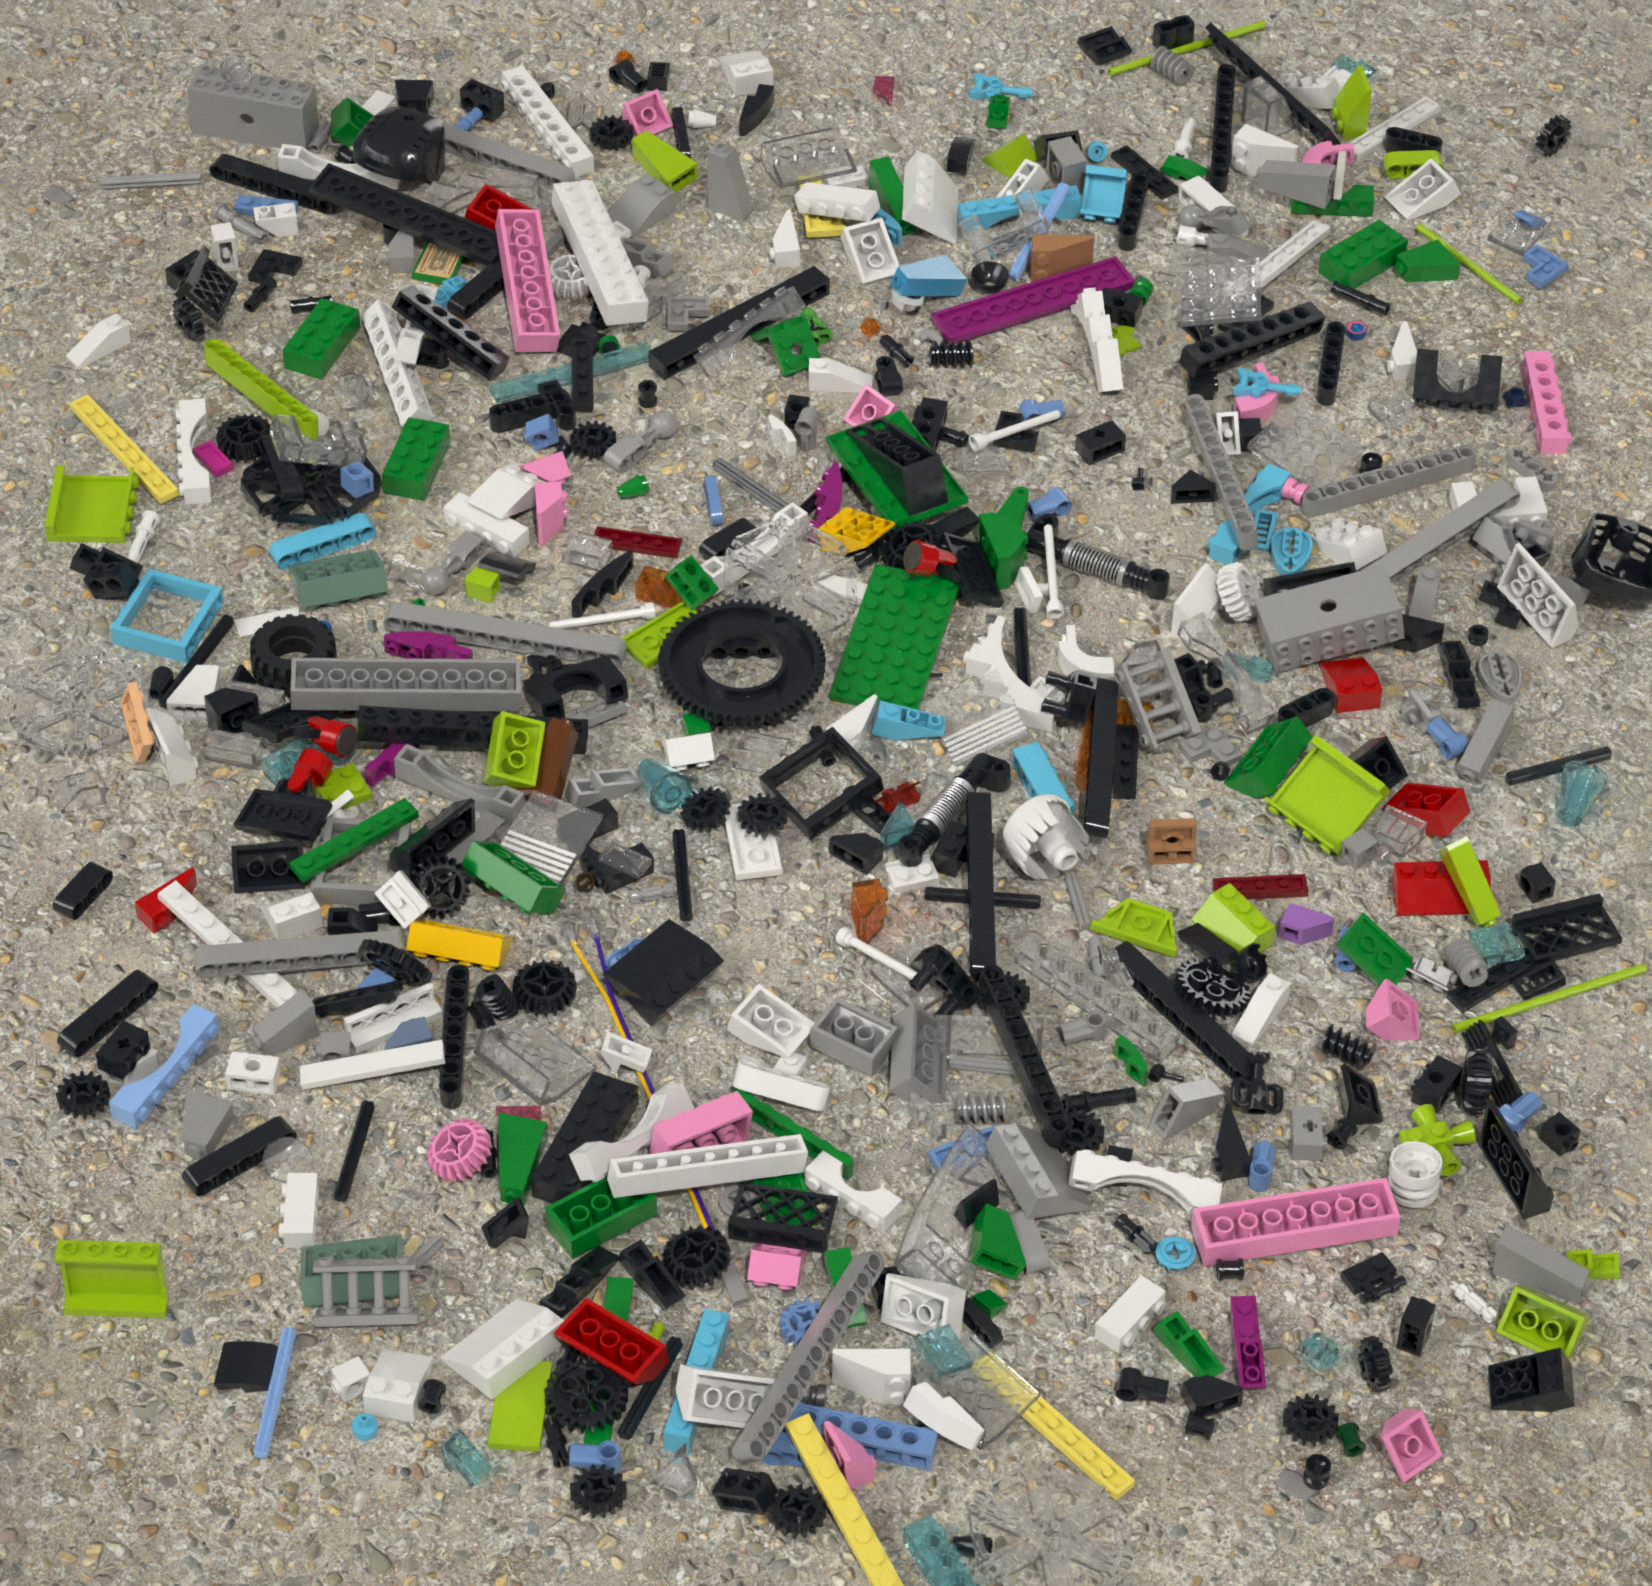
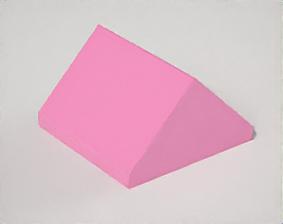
[623,89,674,137]
[843,383,897,427]

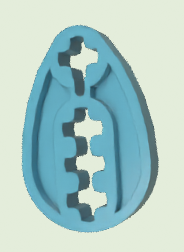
[1270,527,1313,575]

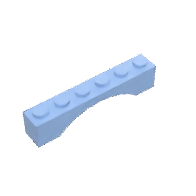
[109,1004,220,1129]

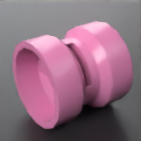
[1281,477,1311,505]

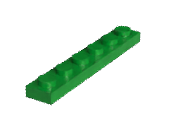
[289,798,419,883]
[732,1088,854,1180]

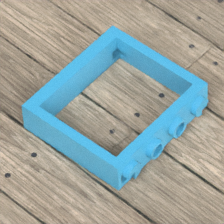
[110,569,224,663]

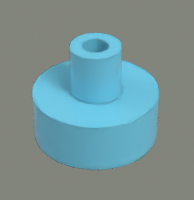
[1086,141,1108,162]
[352,1413,378,1441]

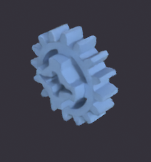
[779,1298,823,1348]

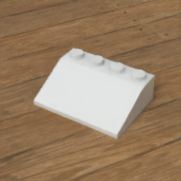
[902,150,959,244]
[1497,543,1579,648]
[441,1299,565,1400]

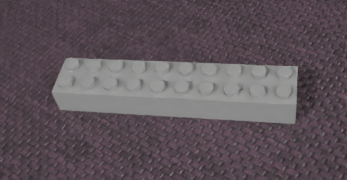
[291,658,521,711]

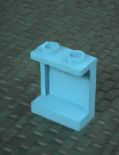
[1080,165,1128,224]

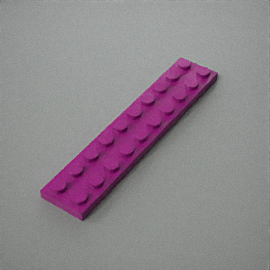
[931,256,1135,344]

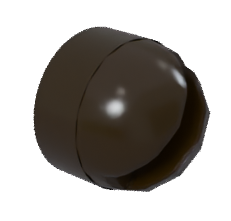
[575,872,595,891]

